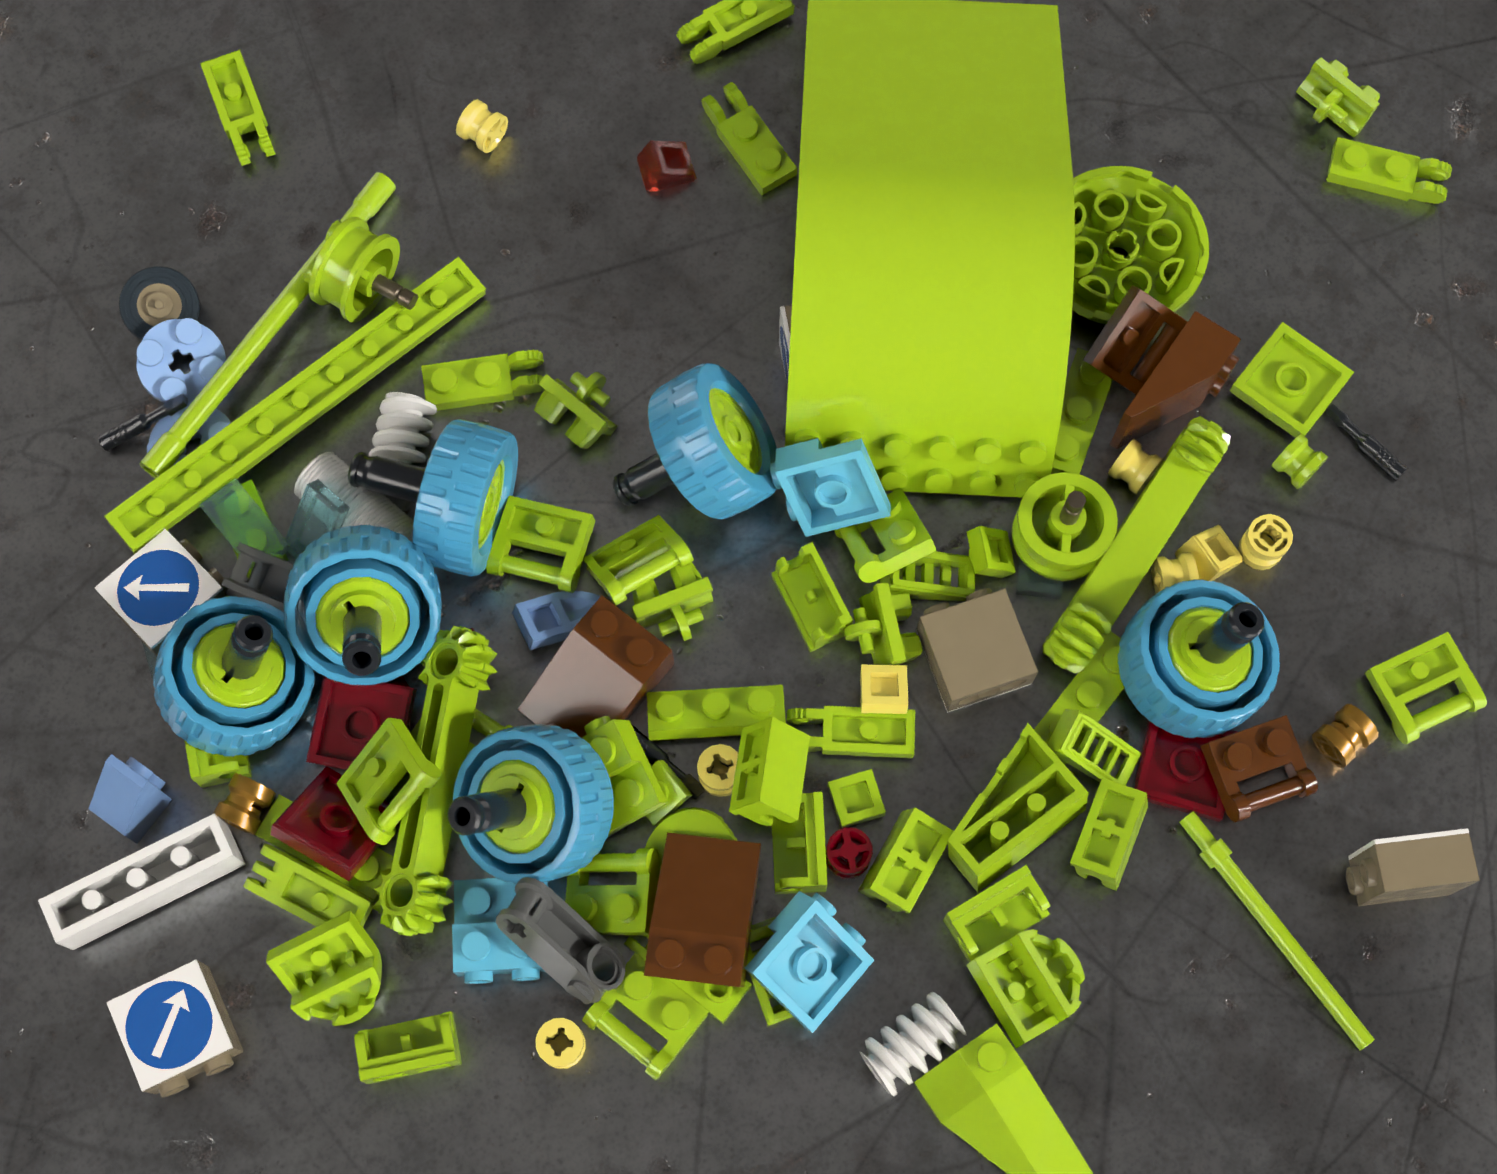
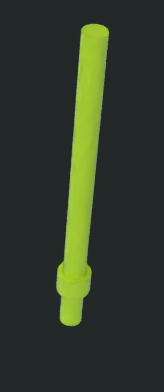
[1179,811,1375,1051]

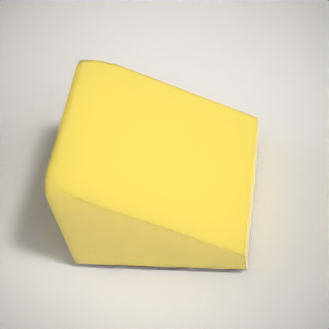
[1175,525,1244,581]

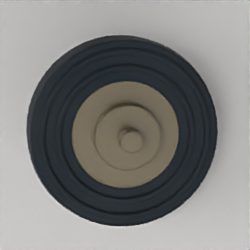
[119,266,200,340]

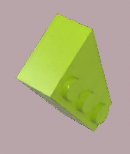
[948,723,1088,893]

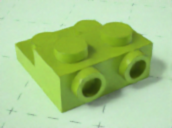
[582,716,668,837]

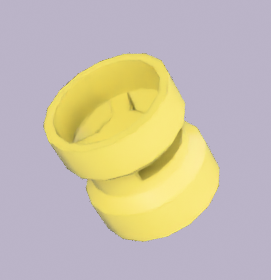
[1238,514,1293,570]

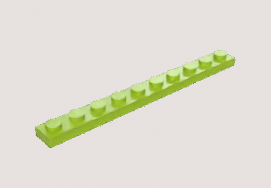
[104,256,486,554]

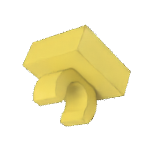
[860,664,908,714]

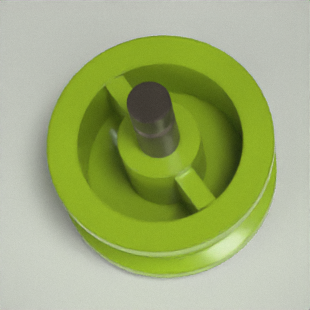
[304,217,418,323]
[1012,472,1118,581]

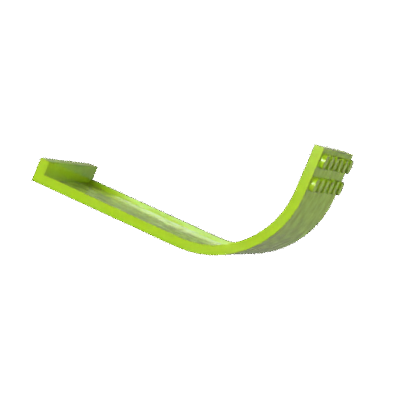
[785,0,1075,498]

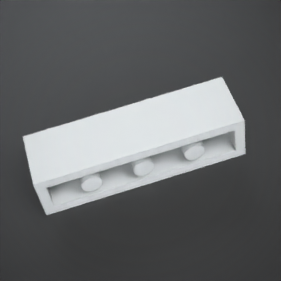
[38,813,246,950]

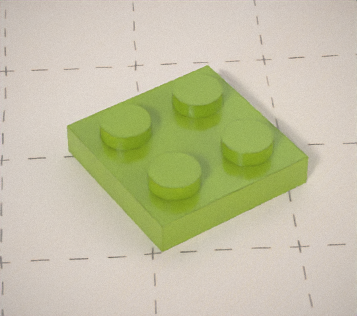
[1229,322,1354,438]

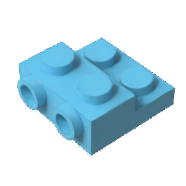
[770,438,891,537]
[452,878,549,984]
[745,891,874,1033]

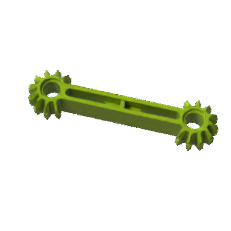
[1043,416,1230,674]
[372,626,497,936]

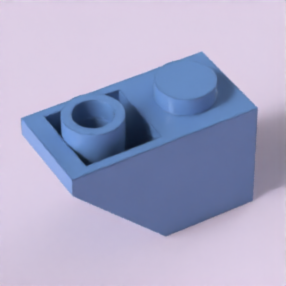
[89,754,173,844]

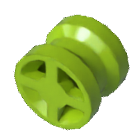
[1271,434,1328,489]

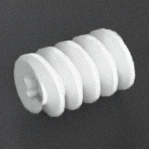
[368,392,437,465]
[860,992,967,1097]

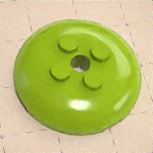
[1072,166,1209,325]

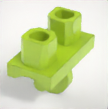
[1296,57,1380,138]
[534,371,618,449]
[632,562,713,642]
[843,583,923,665]

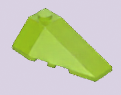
[913,1023,1093,1174]

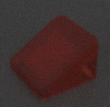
[637,140,697,192]

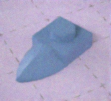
[512,591,601,650]

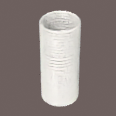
[294,452,414,543]

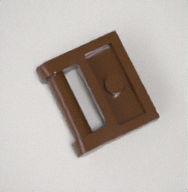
[1083,285,1188,395]
[1200,715,1318,822]

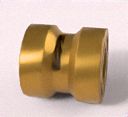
[1312,704,1379,768]
[213,773,276,835]

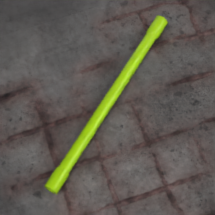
[139,172,396,478]

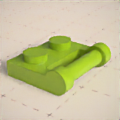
[833,488,937,583]
[486,495,596,593]
[583,515,694,606]
[1365,632,1487,744]
[336,717,441,845]
[565,848,660,935]
[582,953,709,1081]

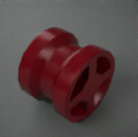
[826,828,873,879]

